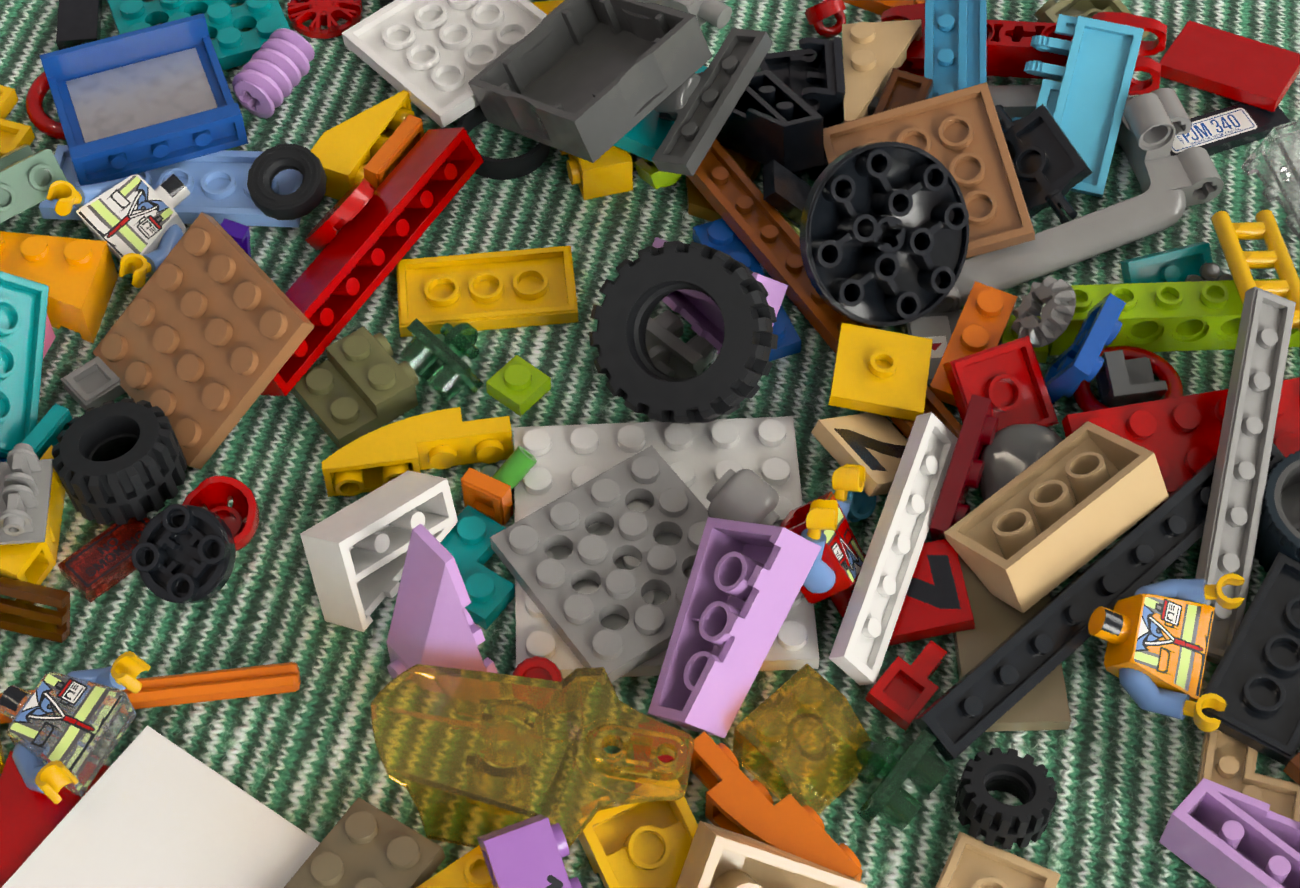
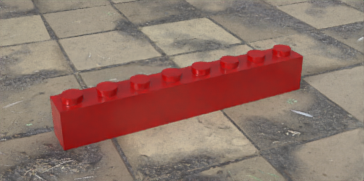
[261,127,484,396]

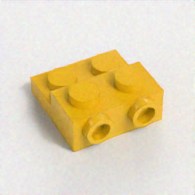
[572,773,698,888]

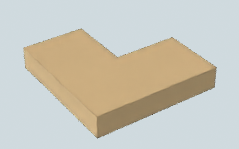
[1196,729,1300,822]

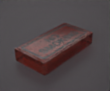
[58,517,150,603]

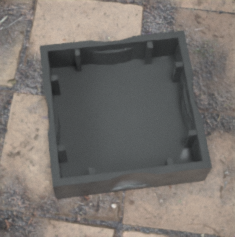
[468,0,712,163]

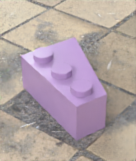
[1159,778,1300,888]

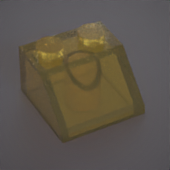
[733,664,879,815]

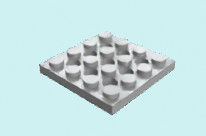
[490,445,709,689]

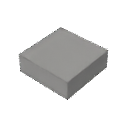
[61,356,126,410]

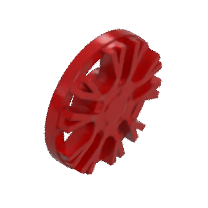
[287,0,363,39]

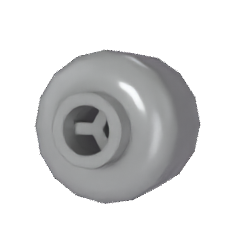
[706,469,780,526]

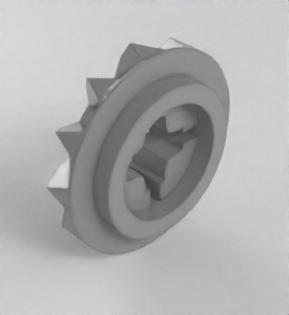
[1011,276,1076,347]

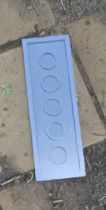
[39,145,303,228]

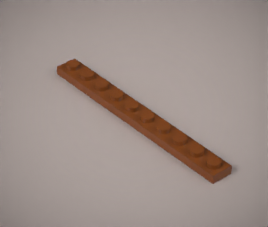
[686,139,962,439]

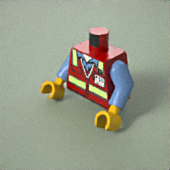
[779,464,866,617]

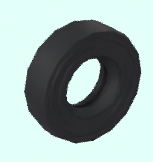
[247,144,327,220]

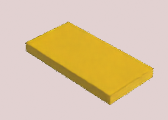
[396,246,579,337]

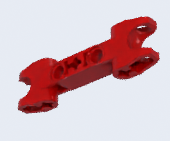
[881,3,1167,96]

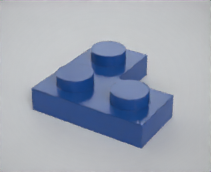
[1044,293,1126,404]

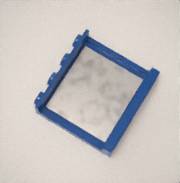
[39,13,248,186]

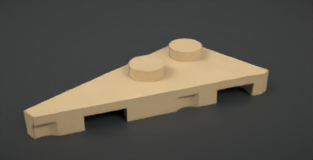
[842,19,922,123]

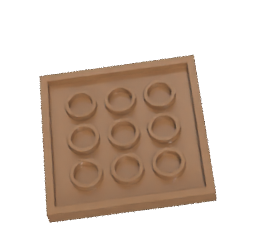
[823,82,1035,259]
[93,212,315,470]

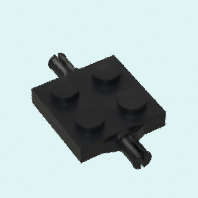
[995,104,1093,224]

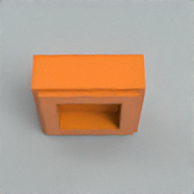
[461,467,514,525]

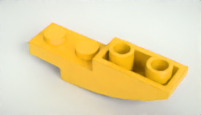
[321,407,514,497]

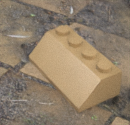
[944,421,1169,613]

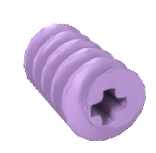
[232,28,315,119]

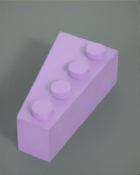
[648,517,822,738]

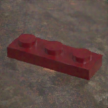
[929,394,998,541]

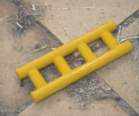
[1211,210,1300,330]

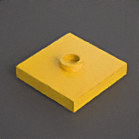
[828,323,933,421]

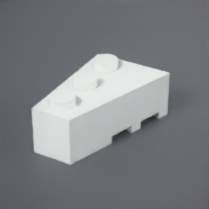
[300,470,458,632]

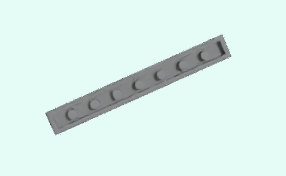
[1195,287,1296,664]

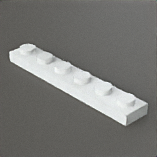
[829,412,958,686]

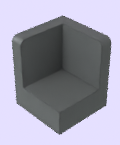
[1096,350,1168,408]

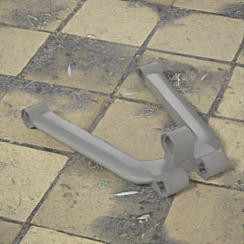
[842,84,1224,313]

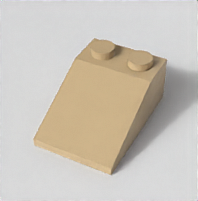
[676,821,867,888]

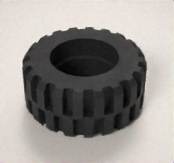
[589,241,778,424]

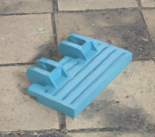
[1012,14,1144,198]

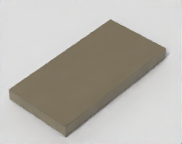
[953,554,1071,732]

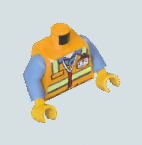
[1088,573,1245,732]

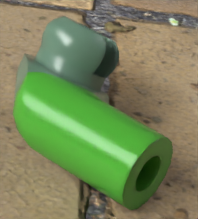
[480,446,537,489]

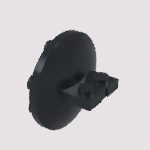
[799,142,969,326]

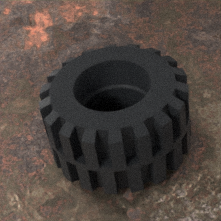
[52,398,187,525]

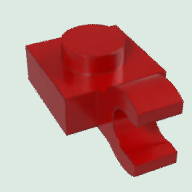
[865,640,948,731]

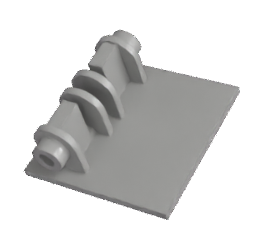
[0,443,53,545]

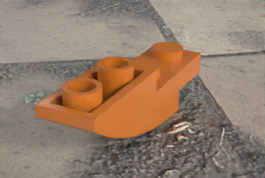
[688,731,862,881]

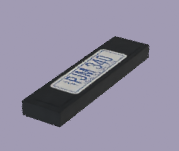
[1170,103,1291,156]

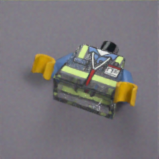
[0,651,151,804]

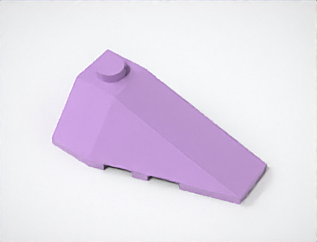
[386,524,501,705]

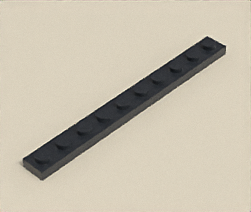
[913,443,1286,762]

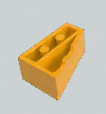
[0,231,118,344]

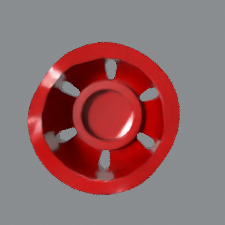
[182,476,259,551]

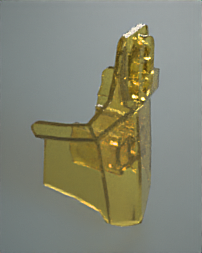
[371,664,694,848]

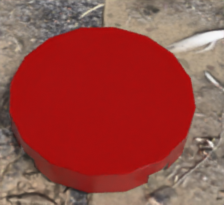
[305,177,375,251]

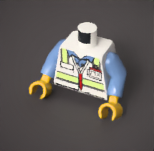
[46,174,191,288]

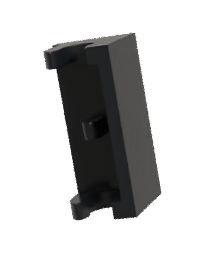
[788,37,846,125]

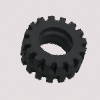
[954,747,1057,849]

